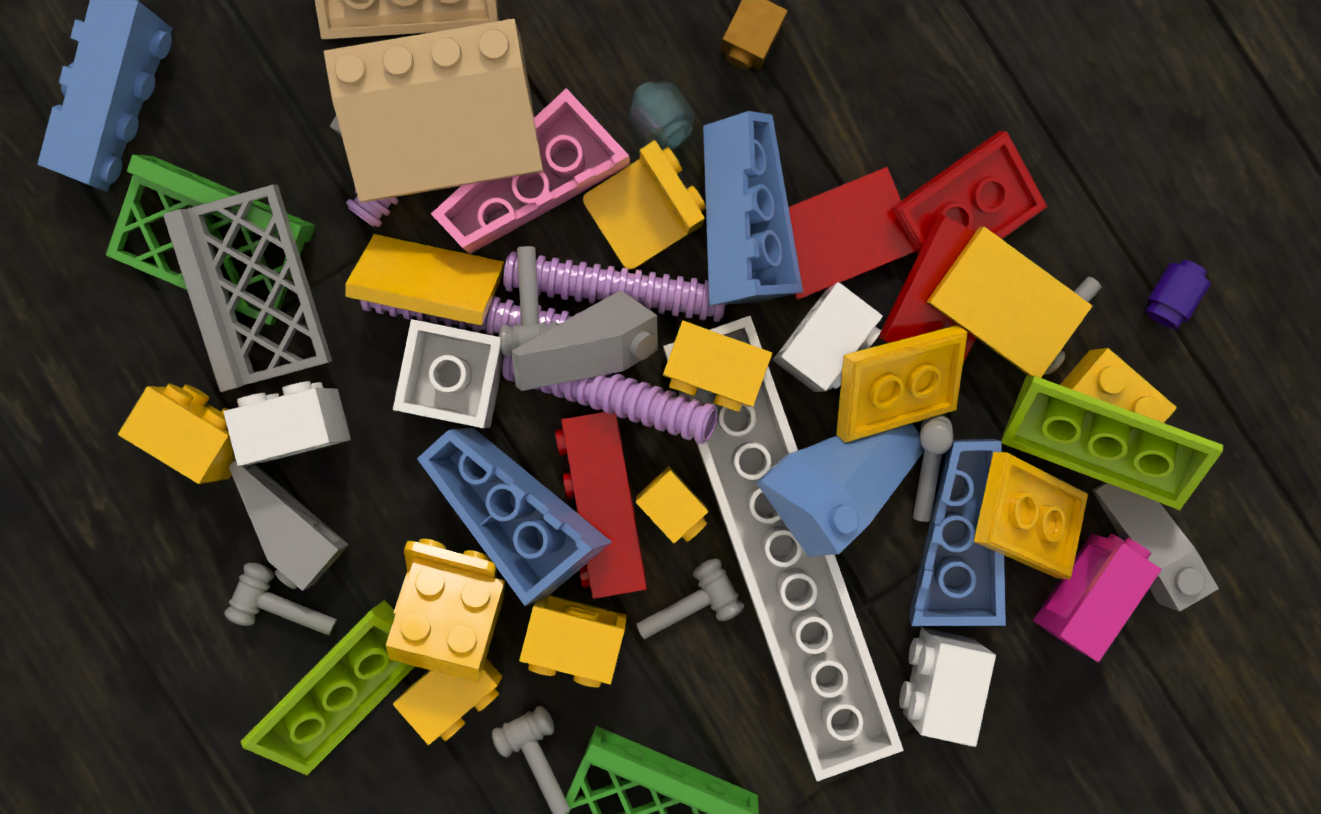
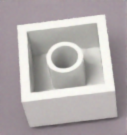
[773,282,883,392]
[393,319,505,428]
[223,381,351,466]
[899,627,996,747]

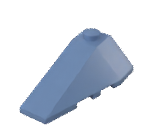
[756,423,924,557]

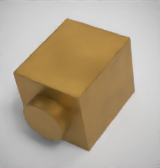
[720,0,788,71]

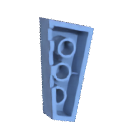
[417,428,612,606]

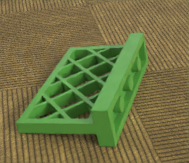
[106,154,316,325]
[565,726,759,814]

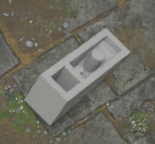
[512,290,658,391]
[229,460,349,591]
[1092,482,1219,612]

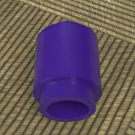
[1145,260,1211,330]

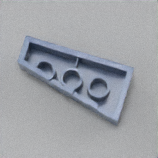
[38,0,173,192]
[703,111,803,306]
[908,439,1006,626]

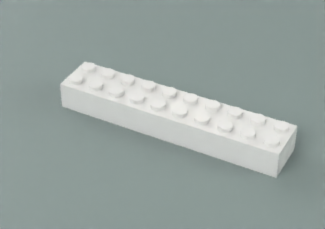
[663,316,904,781]

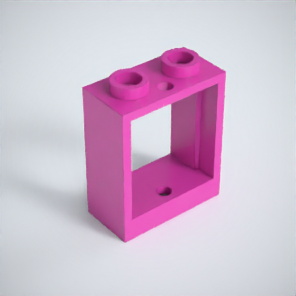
[1032,533,1162,663]

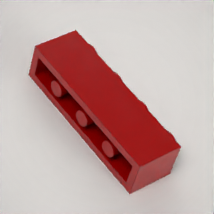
[555,412,647,599]

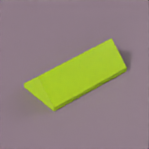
[1001,376,1223,510]
[240,600,415,775]

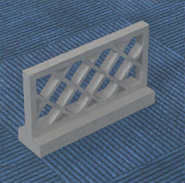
[163,185,332,392]

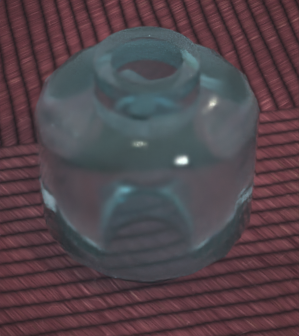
[628,81,695,150]

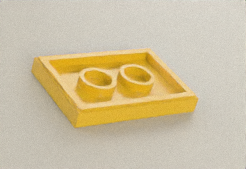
[926,227,1092,378]
[346,234,504,325]
[836,325,968,443]
[974,452,1088,580]

